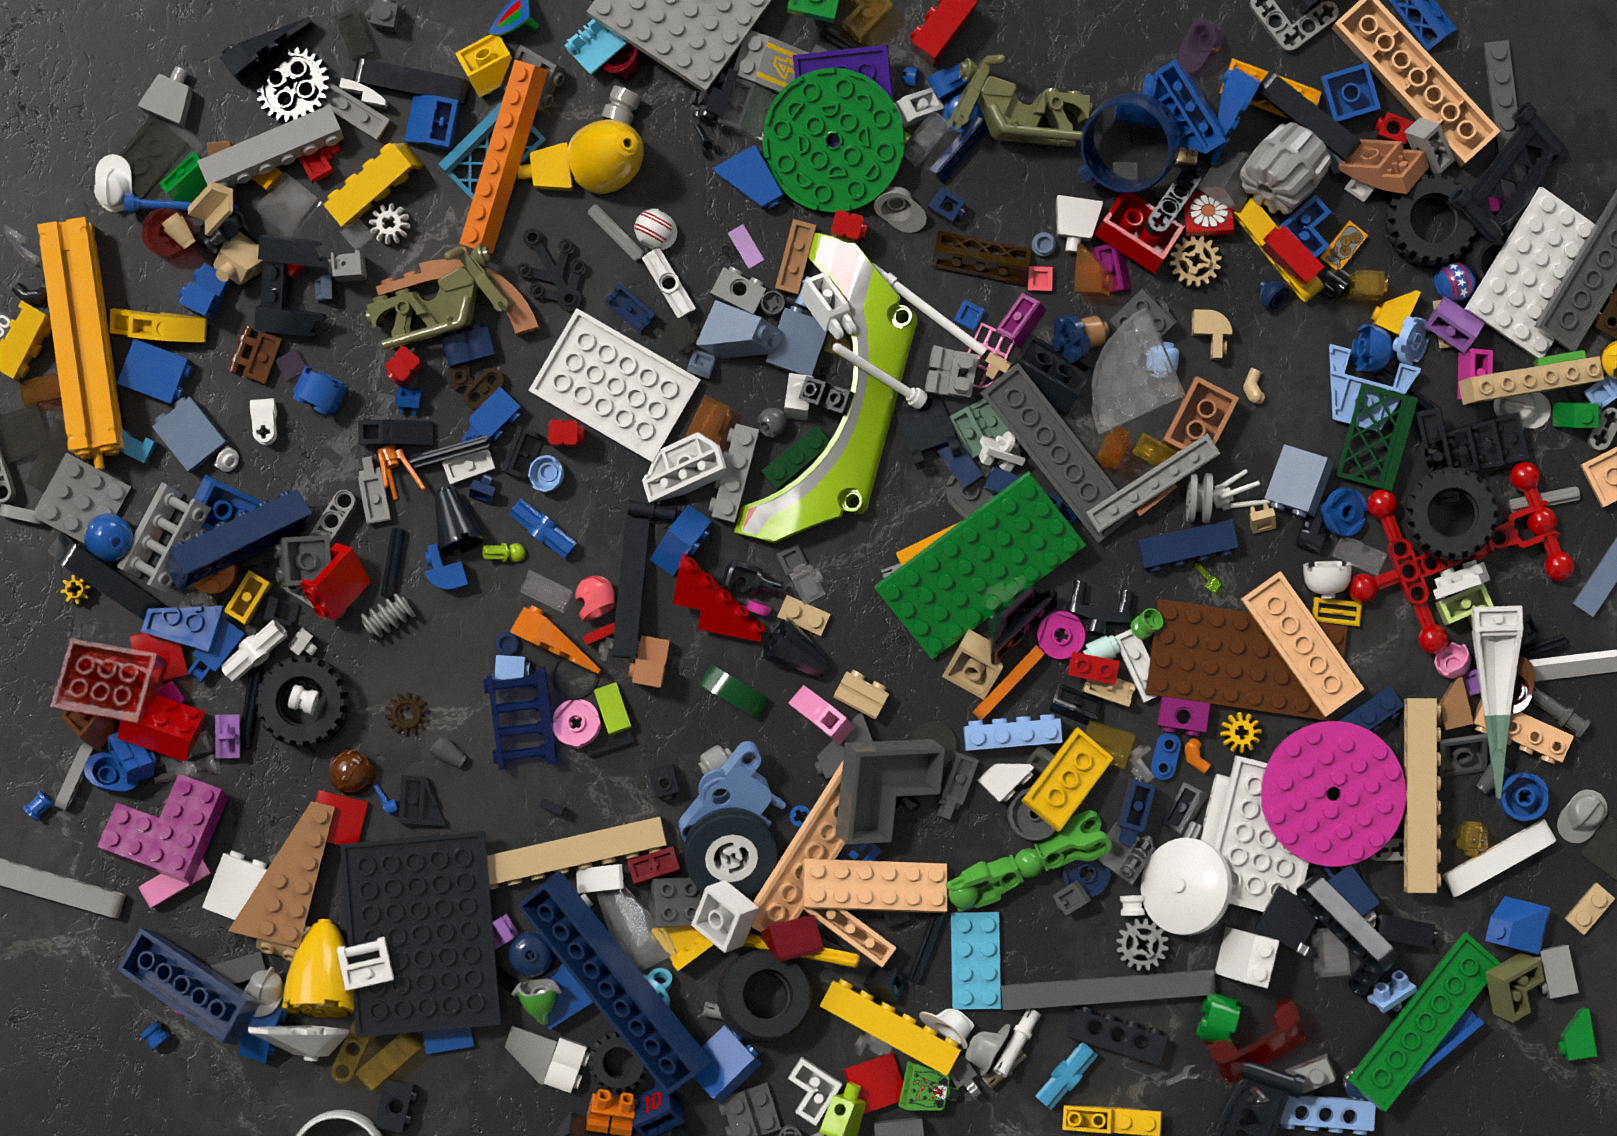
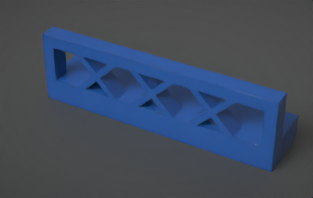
[1389,0,1457,51]
[1408,1007,1484,1085]

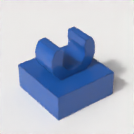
[395,387,422,415]

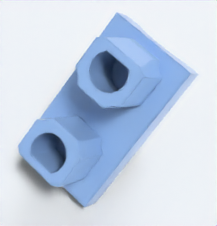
[1367,970,1417,1013]

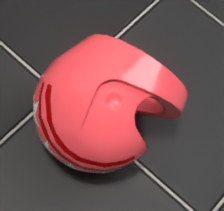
[575,576,616,622]

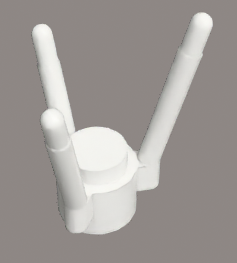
[1213,470,1270,511]

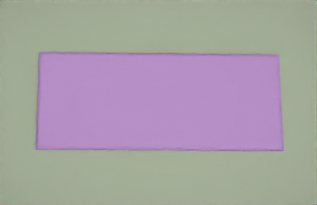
[728,224,764,268]

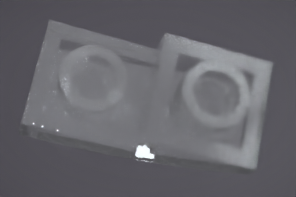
[1332,535,1387,576]

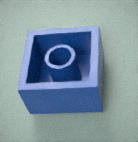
[1320,62,1381,122]

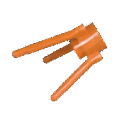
[377,445,425,500]

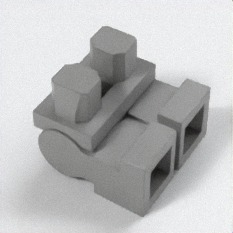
[924,345,978,399]

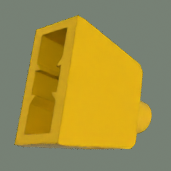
[518,142,573,191]

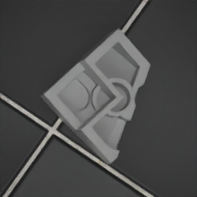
[505,1025,558,1085]

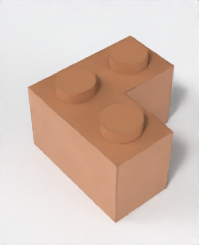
[628,636,670,688]

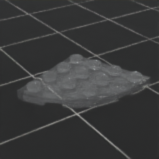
[1091,308,1186,435]

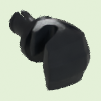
[720,560,784,597]

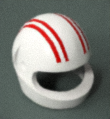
[634,209,677,250]

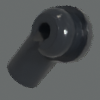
[11,282,47,305]

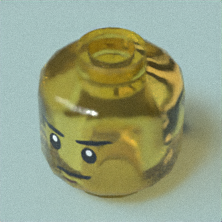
[1456,821,1489,856]

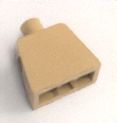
[213,232,263,285]

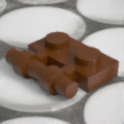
[228,326,283,384]

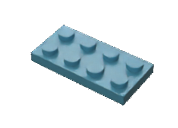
[951,912,1001,1009]

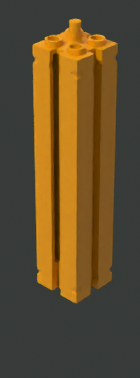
[37,217,125,470]

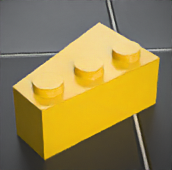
[0,300,52,381]

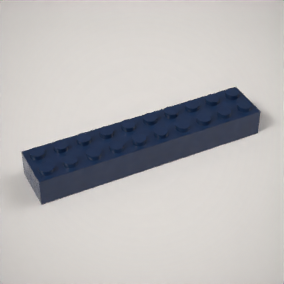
[516,871,711,1095]

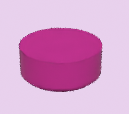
[747,599,772,617]

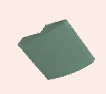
[948,398,1010,459]

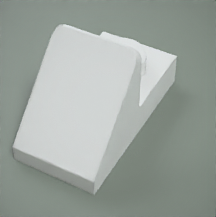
[784,373,813,421]

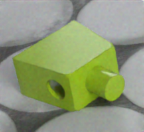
[819,1082,866,1136]

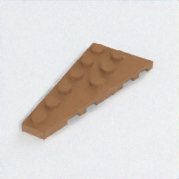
[228,801,335,948]

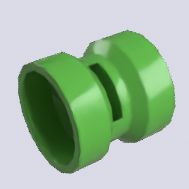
[1130,608,1163,640]

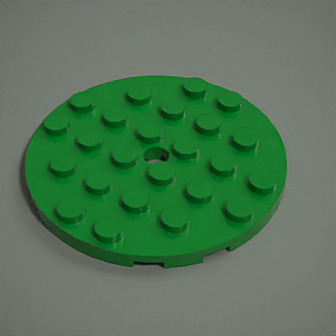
[762,68,905,212]

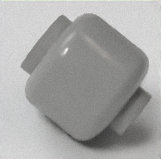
[698,745,732,775]

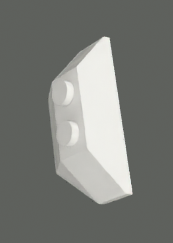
[642,432,726,503]

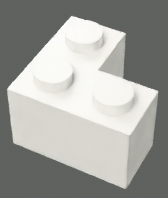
[788,1056,842,1126]

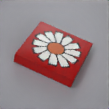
[1182,190,1234,236]

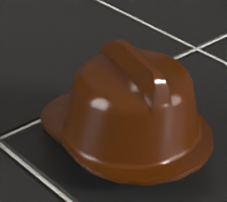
[1511,656,1535,713]

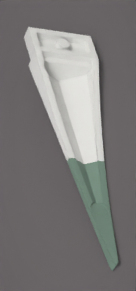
[1472,606,1523,799]

